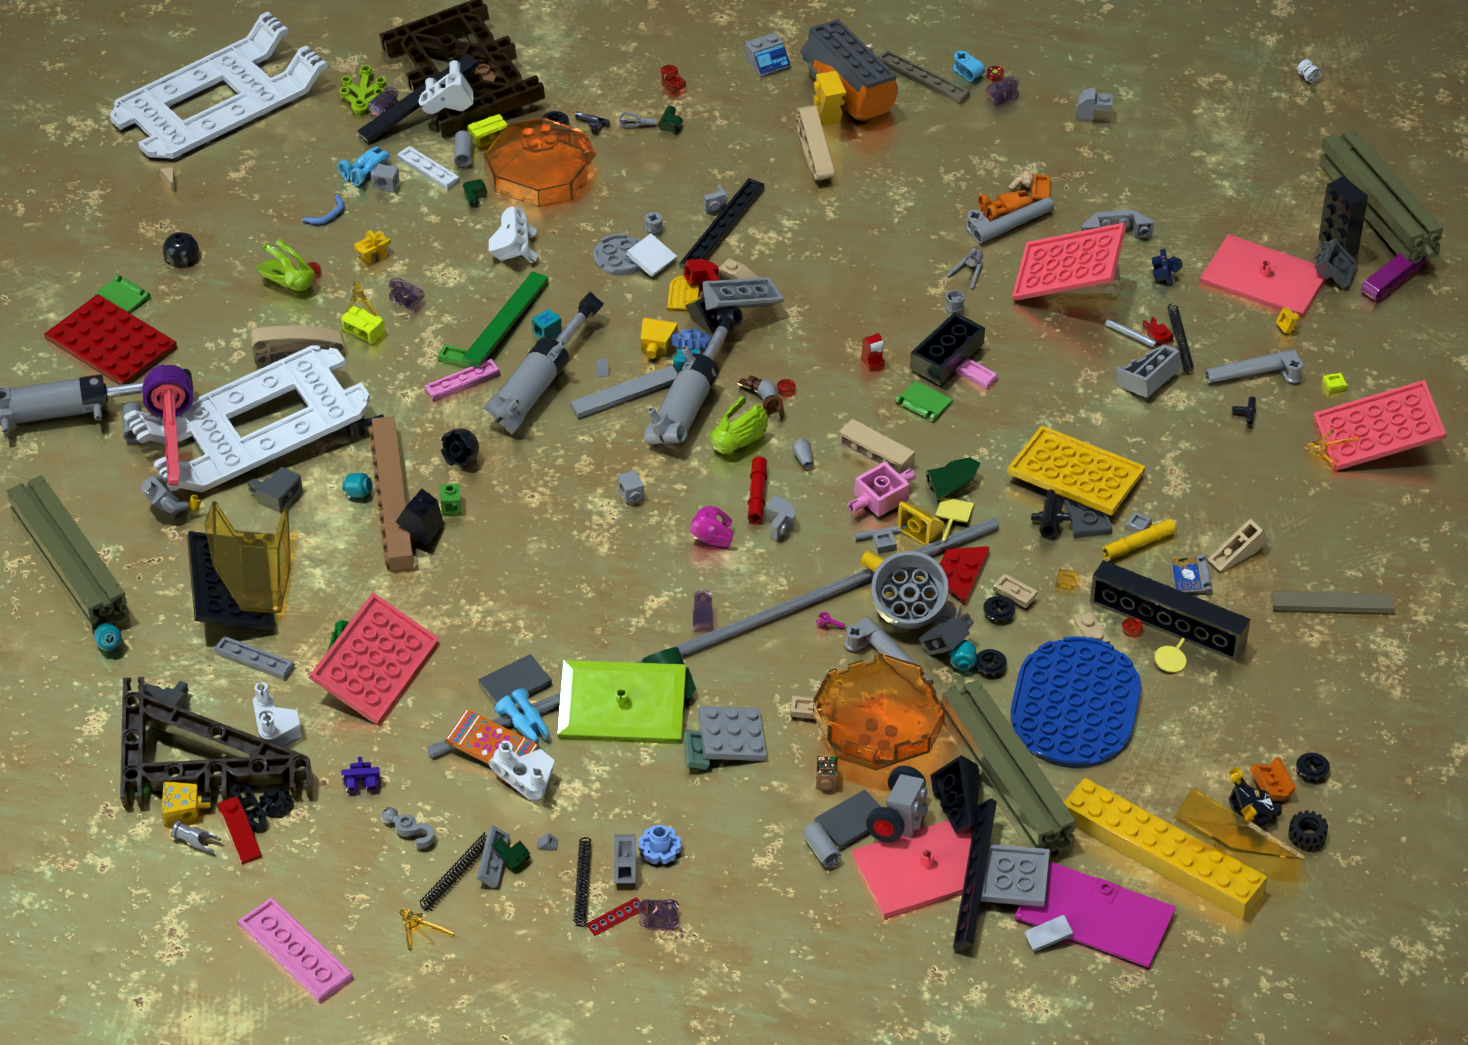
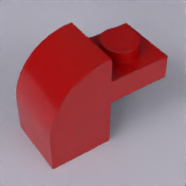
[683,259,720,286]

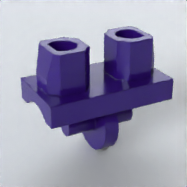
[341,757,381,792]

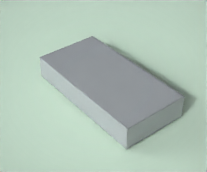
[1024,915,1073,953]

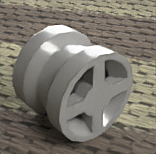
[644,212,663,235]

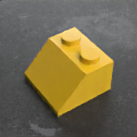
[897,501,943,546]

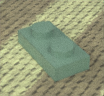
[684,730,709,770]

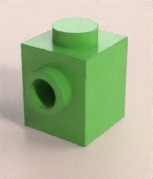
[440,483,461,515]

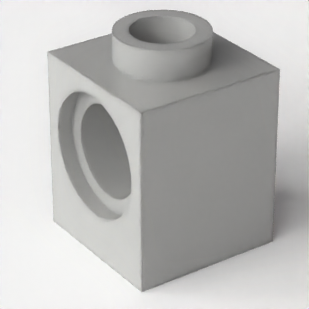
[371,164,400,192]
[617,470,644,504]

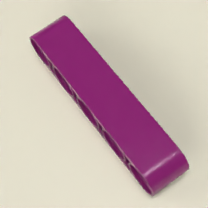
[1361,253,1428,301]

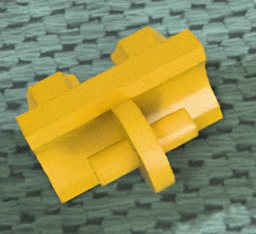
[353,230,391,262]

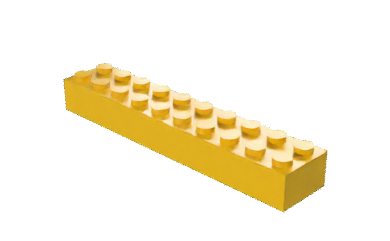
[1064,778,1267,920]

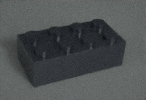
[1318,176,1368,255]
[910,312,985,385]

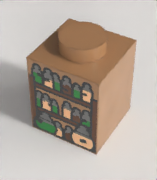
[816,756,838,790]

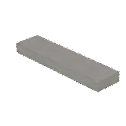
[214,636,295,680]

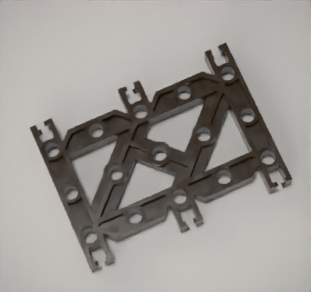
[379,0,545,137]

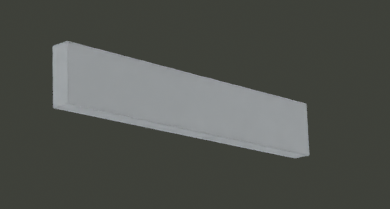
[570,365,677,418]

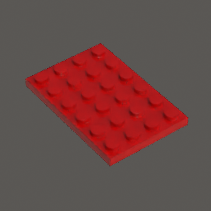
[44,294,177,385]

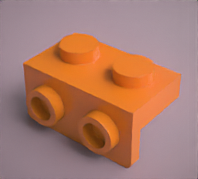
[1250,757,1296,802]

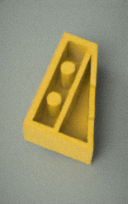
[813,71,846,125]

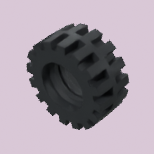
[1288,810,1328,851]

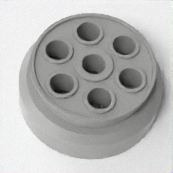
[871,551,948,629]

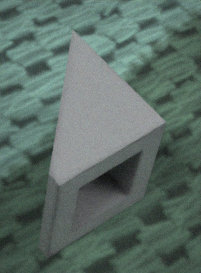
[596,359,609,377]
[537,833,558,850]

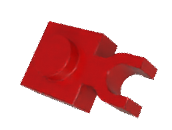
[1143,317,1174,346]

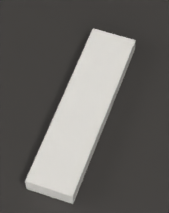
[397,146,460,190]

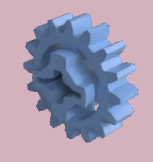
[672,329,712,351]

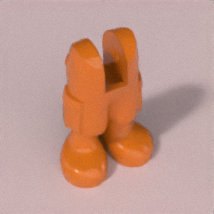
[978,190,1033,222]

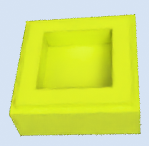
[1322,373,1348,393]

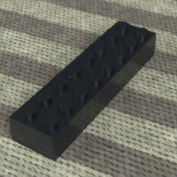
[1090,560,1250,662]

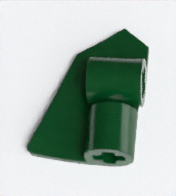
[926,457,980,500]
[642,647,696,700]

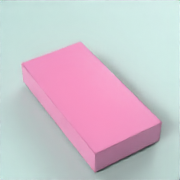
[956,358,998,389]

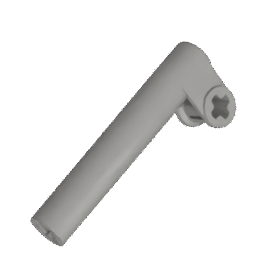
[965,197,1054,244]
[1205,349,1303,384]
[844,617,934,693]

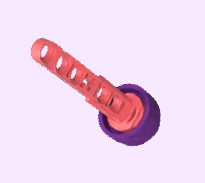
[142,364,193,486]

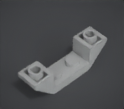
[1081,210,1154,237]

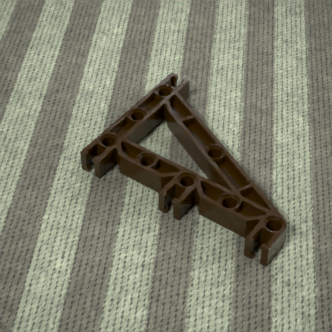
[120,677,313,807]

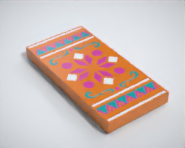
[445,708,538,764]

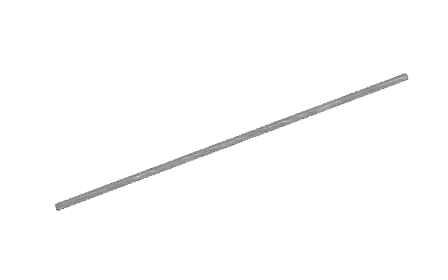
[427,518,999,758]

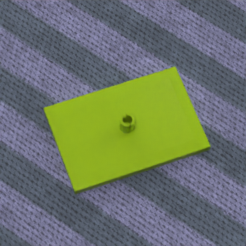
[557,660,686,742]

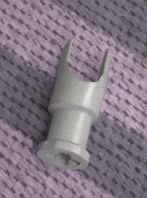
[171,820,221,853]

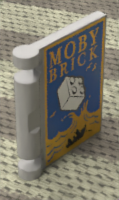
[1169,554,1213,594]

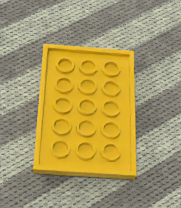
[1007,425,1146,516]

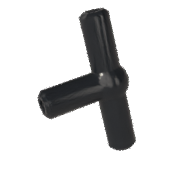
[1232,396,1256,425]

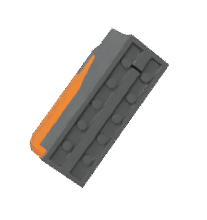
[801,19,898,121]

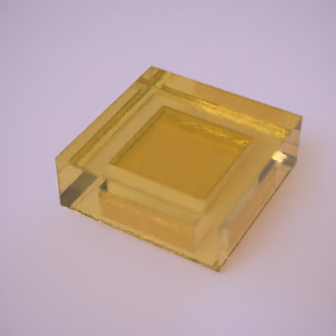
[1055,568,1079,591]

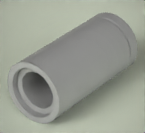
[454,131,472,167]
[122,403,142,443]
[802,822,842,867]

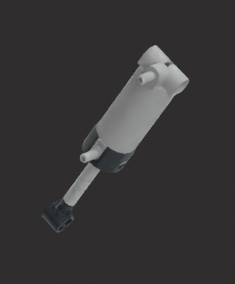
[483,291,604,434]
[644,307,742,445]
[0,369,194,433]

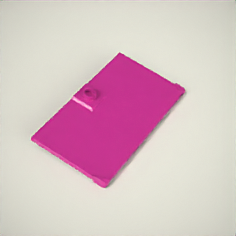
[1015,861,1176,968]

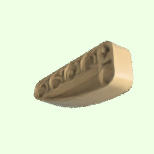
[796,105,834,180]
[250,325,346,366]

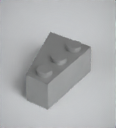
[1116,344,1181,398]

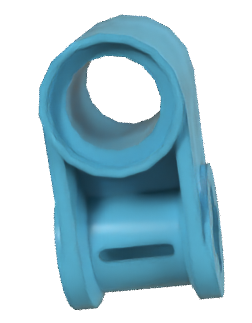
[953,51,985,82]

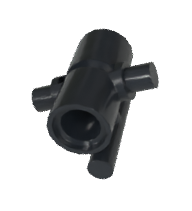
[1031,489,1071,538]

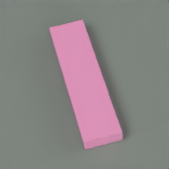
[424,359,500,401]

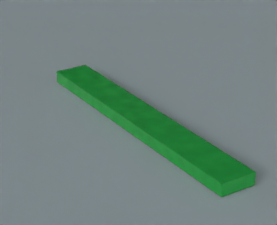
[462,271,548,368]

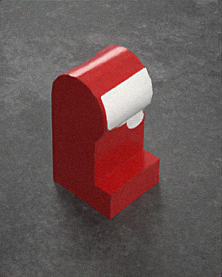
[861,333,885,371]

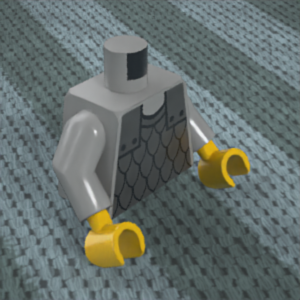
[140,474,202,519]

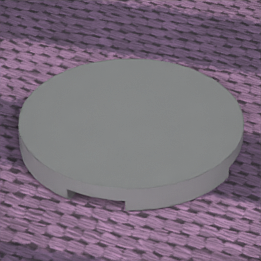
[593,234,641,275]

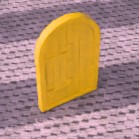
[667,276,700,311]

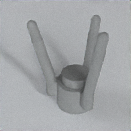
[947,248,983,289]

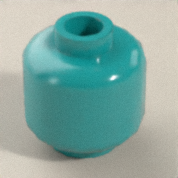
[342,473,373,498]
[93,623,122,651]
[950,640,977,671]

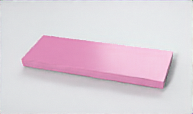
[238,897,353,1003]

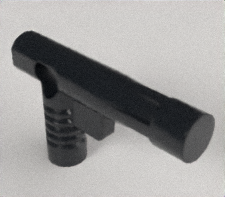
[575,111,610,134]

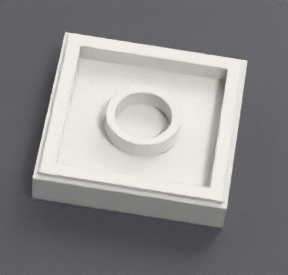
[626,234,677,277]

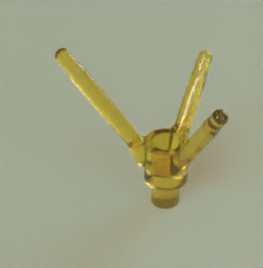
[345,281,385,325]
[1305,430,1360,468]
[400,908,454,951]

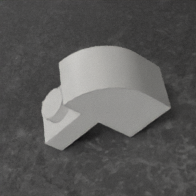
[1076,88,1113,120]
[765,495,795,542]
[614,834,636,883]

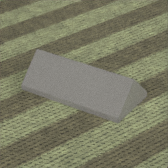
[703,277,784,310]

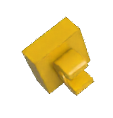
[1276,307,1301,334]

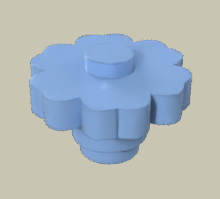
[638,825,681,864]

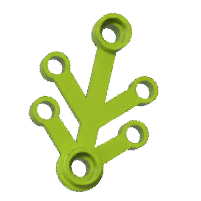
[339,65,387,115]

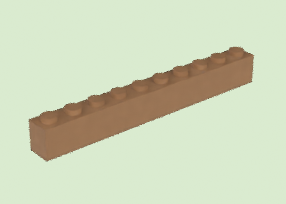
[369,416,414,571]

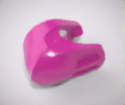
[689,506,733,547]

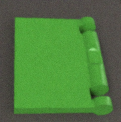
[95,274,151,313]
[895,381,953,421]

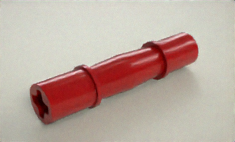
[748,456,767,523]

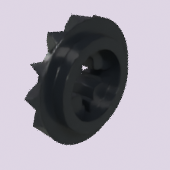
[541,111,569,132]
[983,596,1015,623]
[974,649,1007,677]
[1296,753,1330,781]
[259,787,293,816]

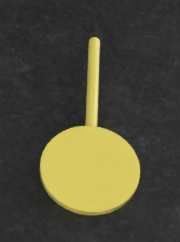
[1154,638,1186,673]

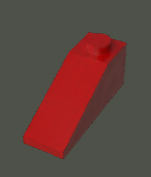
[217,796,262,864]

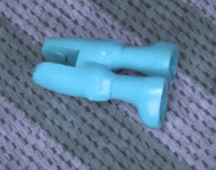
[337,146,390,186]
[494,688,550,744]

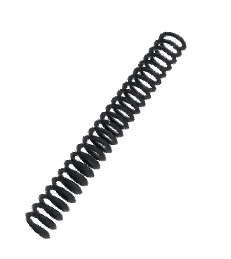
[1167,303,1194,374]
[420,832,487,910]
[573,837,591,926]

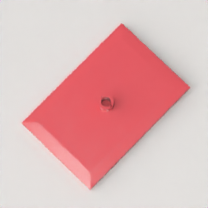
[1012,223,1126,301]
[1199,234,1326,318]
[1314,380,1447,471]
[308,592,439,725]
[851,820,974,918]

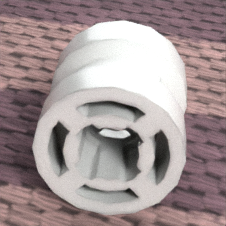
[1297,59,1321,83]

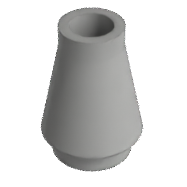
[792,439,814,468]

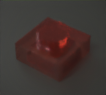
[662,73,686,94]

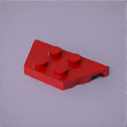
[940,546,990,605]

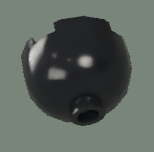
[163,232,200,268]
[441,428,479,468]

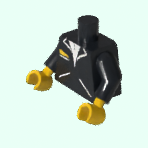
[1228,767,1282,831]

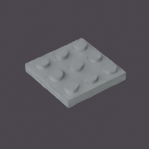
[698,706,767,761]
[980,844,1050,907]

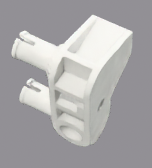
[419,61,473,114]
[488,207,538,263]
[252,682,302,747]
[489,740,555,801]

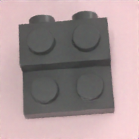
[1314,239,1358,289]

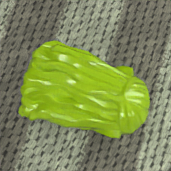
[256,239,315,291]
[709,396,768,454]

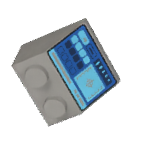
[745,33,791,78]

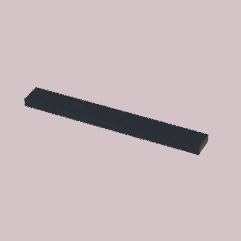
[357,53,479,143]
[679,178,764,269]
[953,798,997,952]

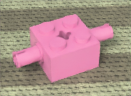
[847,462,916,517]

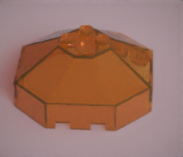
[484,117,596,207]
[813,654,945,770]

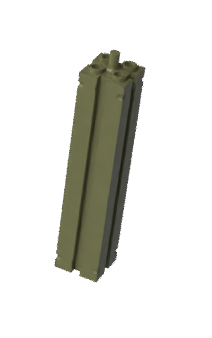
[1320,129,1443,264]
[6,475,130,635]
[941,680,1076,856]

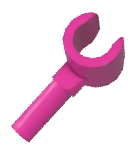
[816,612,845,629]

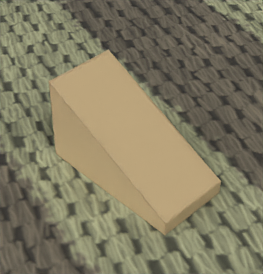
[160,167,174,191]

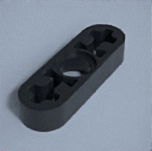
[231,782,267,832]

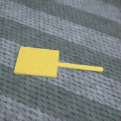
[935,497,974,541]

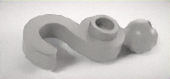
[381,807,435,848]

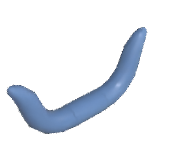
[302,194,344,225]

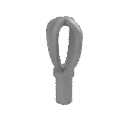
[619,112,656,128]

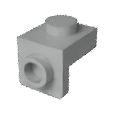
[703,184,728,213]

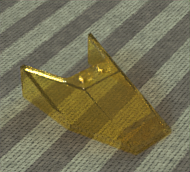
[204,501,291,613]
[1174,788,1305,860]

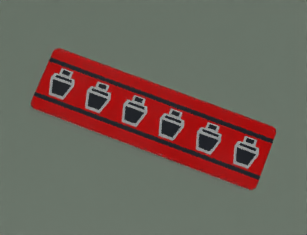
[586,897,645,935]

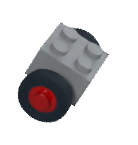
[866,766,928,843]

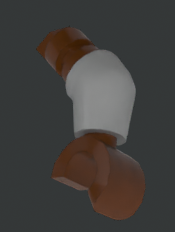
[738,375,785,419]

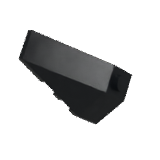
[930,755,981,834]

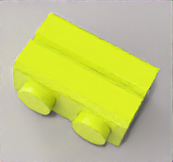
[467,114,509,149]
[341,306,385,344]

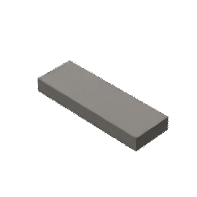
[477,826,510,888]

